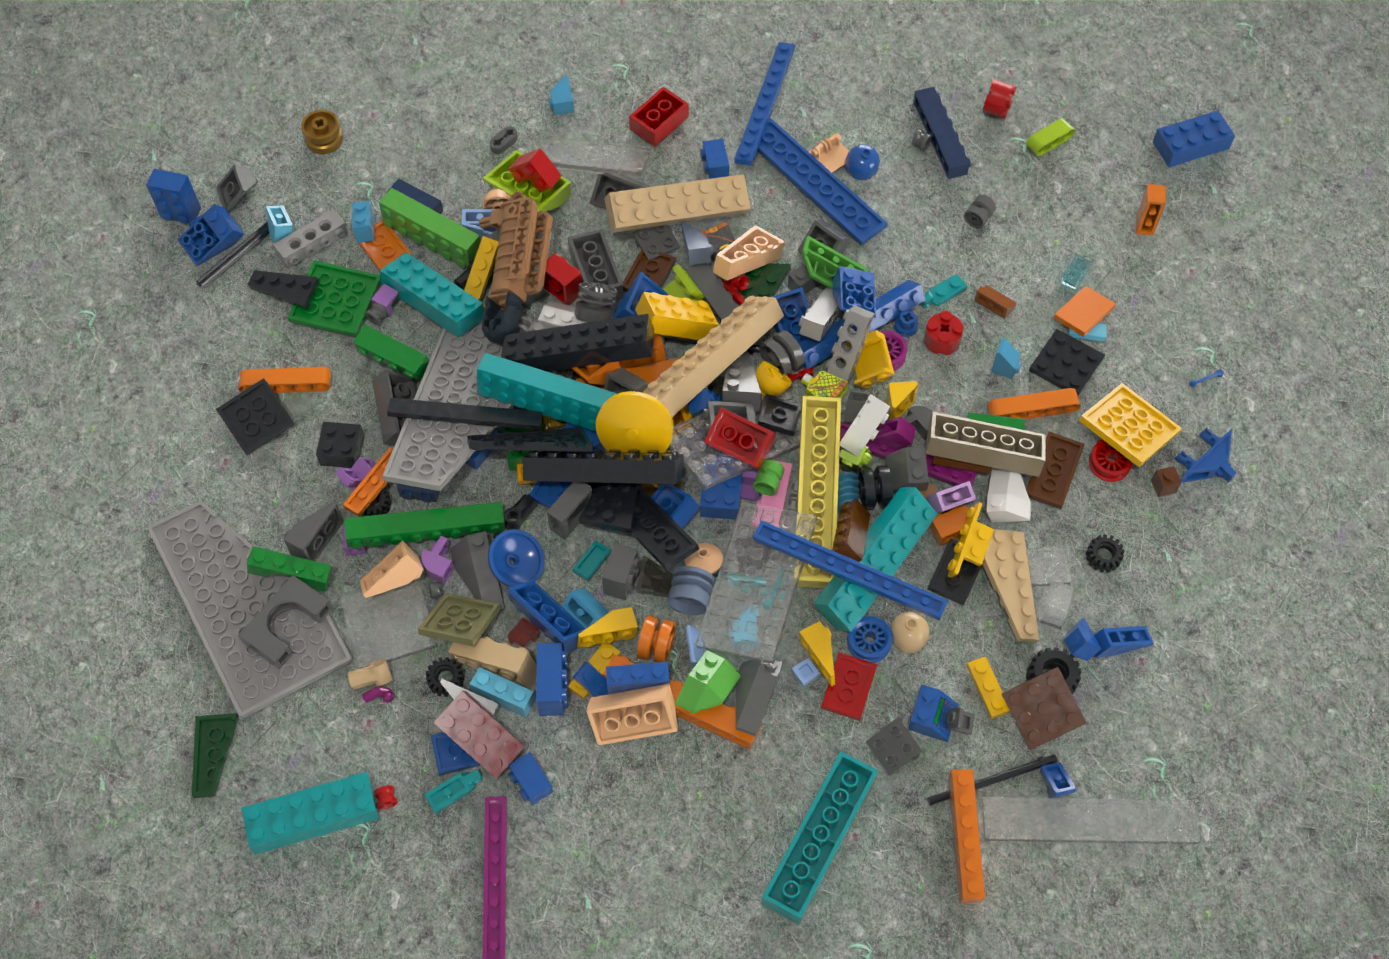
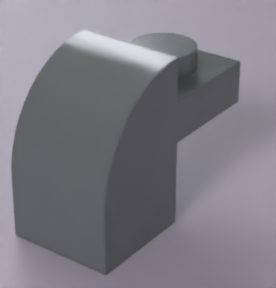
[903,406,933,440]

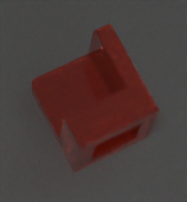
[507,618,540,647]

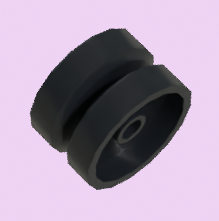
[858,465,893,510]

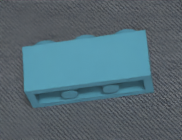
[469,667,536,718]

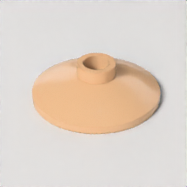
[684,543,723,574]

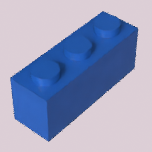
[606,662,670,694]

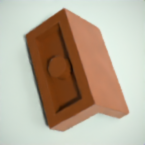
[975,285,1016,319]

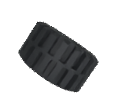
[1026,647,1081,695]

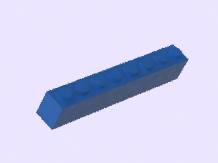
[799,280,925,369]

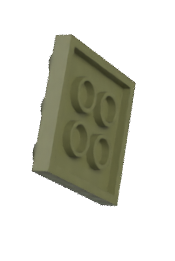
[418,593,500,646]

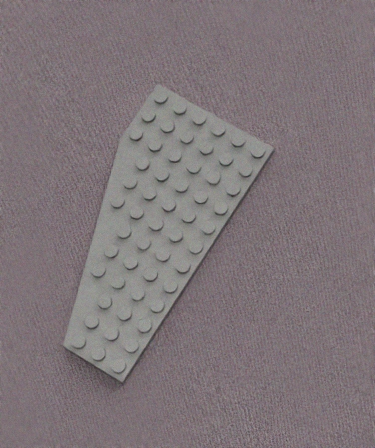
[383,321,529,491]

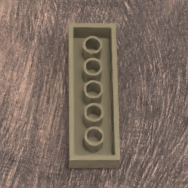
[925,412,1046,477]

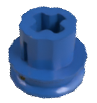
[894,310,919,337]

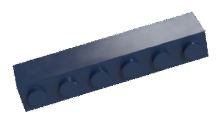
[913,87,971,179]

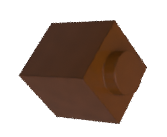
[1151,466,1182,497]

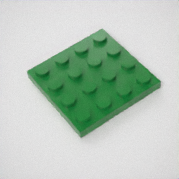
[288,260,381,337]

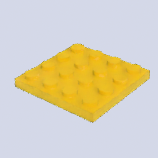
[1079,383,1182,467]

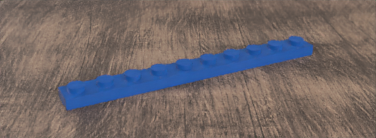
[734,42,795,166]
[753,520,948,621]

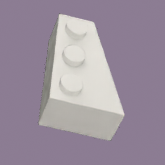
[840,394,890,457]

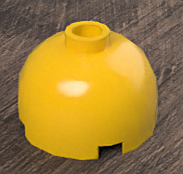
[755,361,792,396]

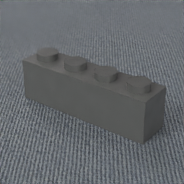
[685,263,740,324]

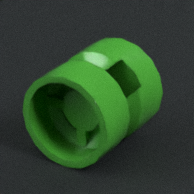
[753,459,785,496]

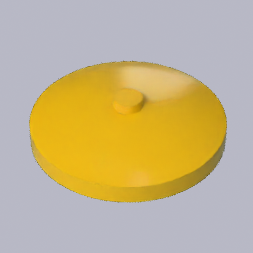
[596,391,674,453]

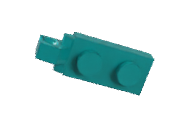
[920,274,968,309]
[424,769,483,814]

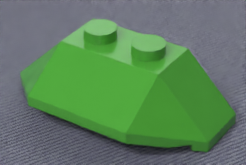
[802,236,868,290]
[675,650,741,714]

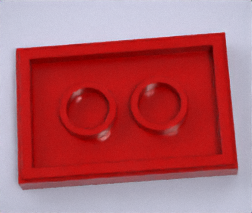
[821,652,878,721]

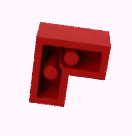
[508,148,562,193]

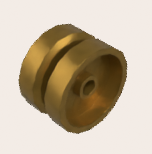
[301,110,343,155]

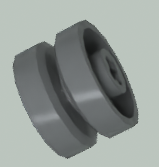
[759,330,805,375]

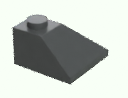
[216,164,256,212]

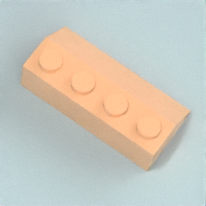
[586,683,678,746]

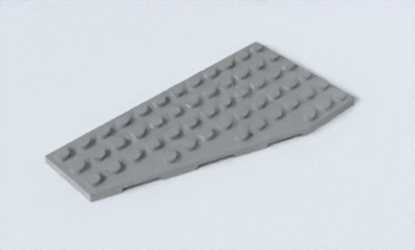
[147,501,353,720]

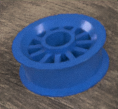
[847,616,893,663]

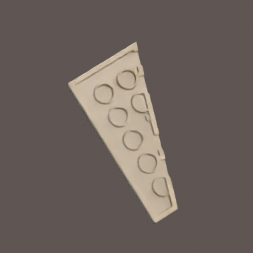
[983,529,1039,643]

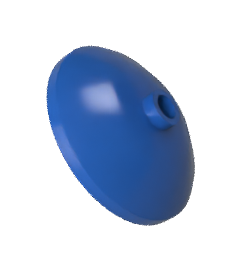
[488,529,544,587]

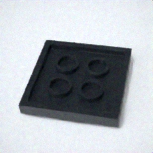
[1029,329,1105,396]
[216,378,295,455]

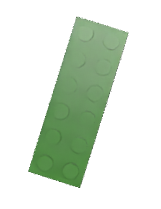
[379,188,480,269]

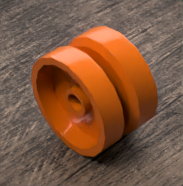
[637,615,676,662]

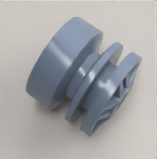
[667,566,714,615]

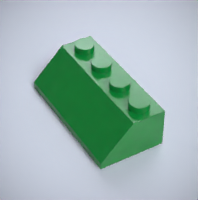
[353,324,430,381]

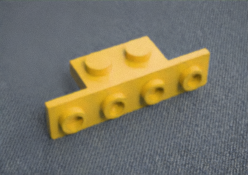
[947,502,994,578]

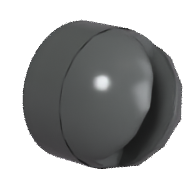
[429,582,444,599]

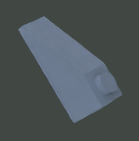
[681,222,714,265]

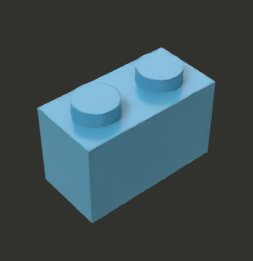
[352,201,375,243]
[561,588,609,629]

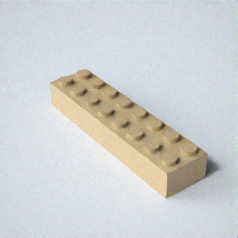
[604,174,751,233]

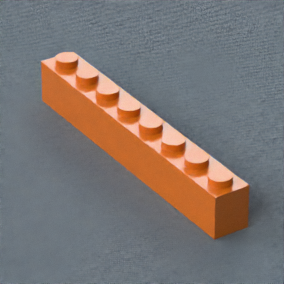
[603,654,761,750]

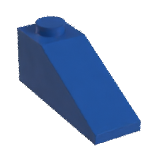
[1094,626,1154,658]

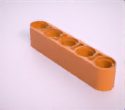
[238,367,331,393]
[987,388,1081,419]

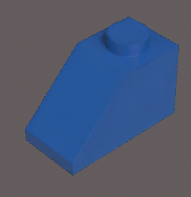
[1064,618,1102,661]

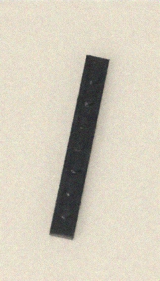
[387,398,543,430]

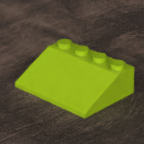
[483,149,571,212]

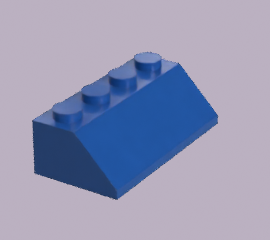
[507,580,585,653]

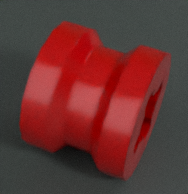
[374,785,398,810]

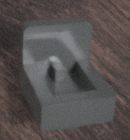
[947,707,975,735]

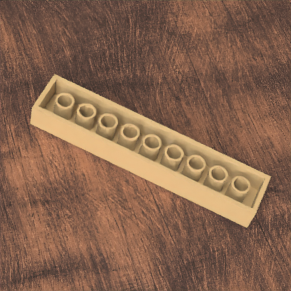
[641,296,784,417]

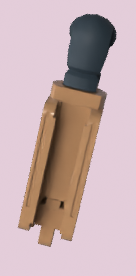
[479,192,553,344]

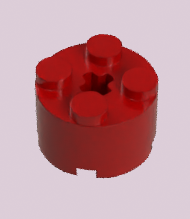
[983,79,1017,119]
[924,311,964,355]

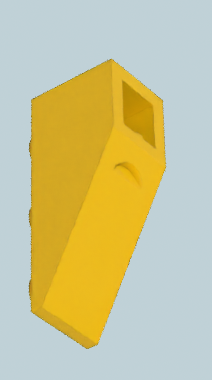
[577,607,638,647]

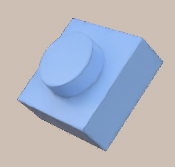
[791,658,820,687]

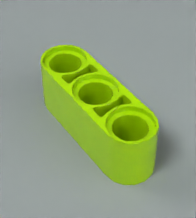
[1026,118,1075,156]

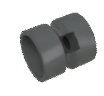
[964,195,996,228]

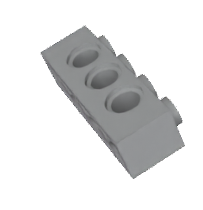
[273,209,348,268]
[826,305,875,382]

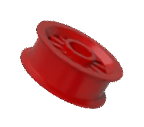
[1089,439,1133,482]

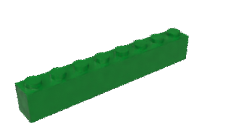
[344,502,504,549]

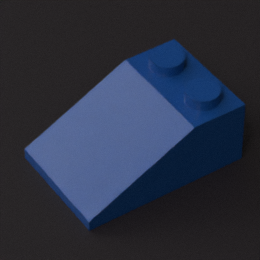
[612,272,668,319]
[773,287,809,344]

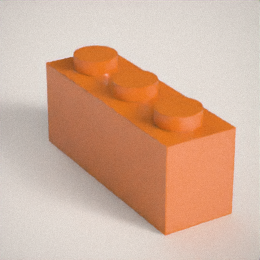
[1136,184,1166,235]

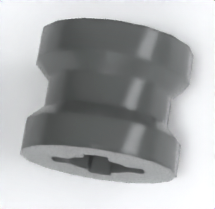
[911,129,932,151]
[365,302,388,325]

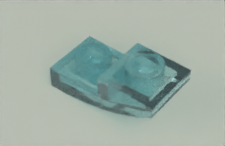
[1059,254,1093,289]

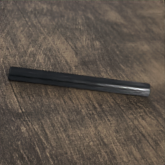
[196,222,269,289]

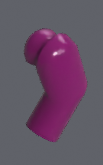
[362,686,394,703]

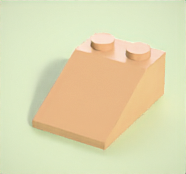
[359,540,424,598]

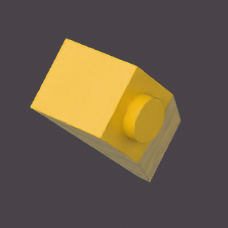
[799,621,835,687]

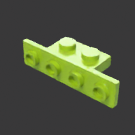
[839,446,873,468]

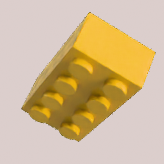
[635,292,719,340]

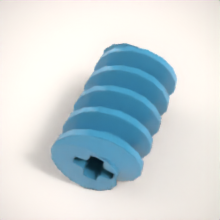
[837,472,860,514]

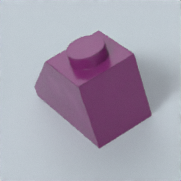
[869,417,916,448]

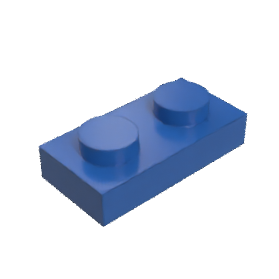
[572,662,608,697]

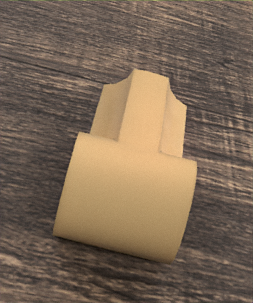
[348,659,392,690]

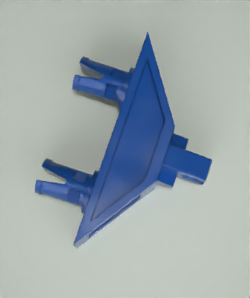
[1175,427,1237,482]

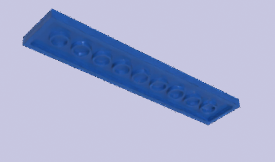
[757,118,887,245]

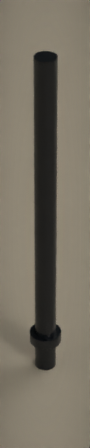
[927,754,1058,806]

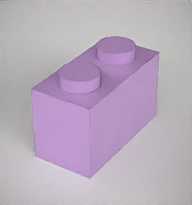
[927,481,976,513]

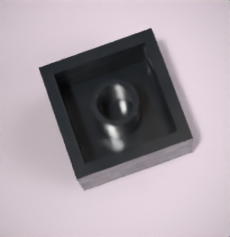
[316,422,364,468]

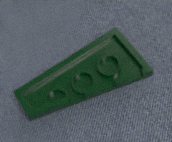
[191,713,239,798]

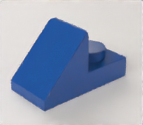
[1041,762,1076,799]

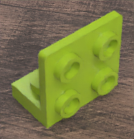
[663,264,705,301]

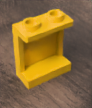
[846,330,895,389]

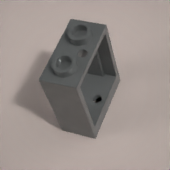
[702,401,756,435]
[547,482,592,540]

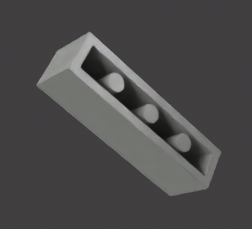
[799,287,841,341]

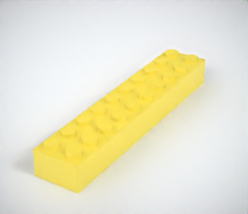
[793,396,841,589]

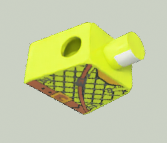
[801,371,849,399]

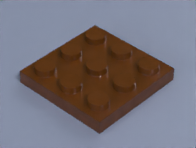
[1002,666,1087,750]

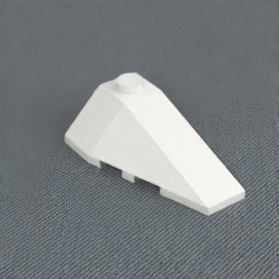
[987,468,1031,523]

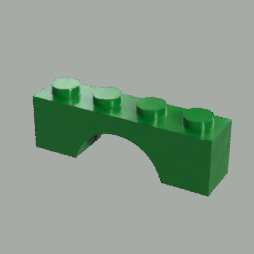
[247,546,331,592]

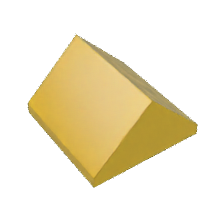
[885,381,919,420]

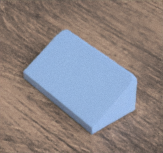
[686,625,705,669]

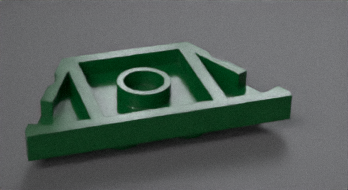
[737,263,791,299]

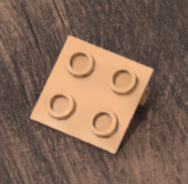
[809,133,849,173]

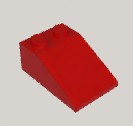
[704,408,776,470]

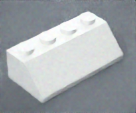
[538,301,588,327]

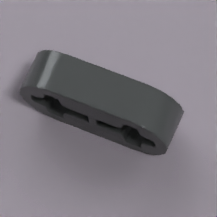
[490,126,518,154]

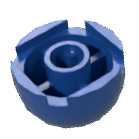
[844,144,880,180]

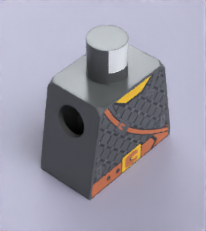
[700,221,735,262]

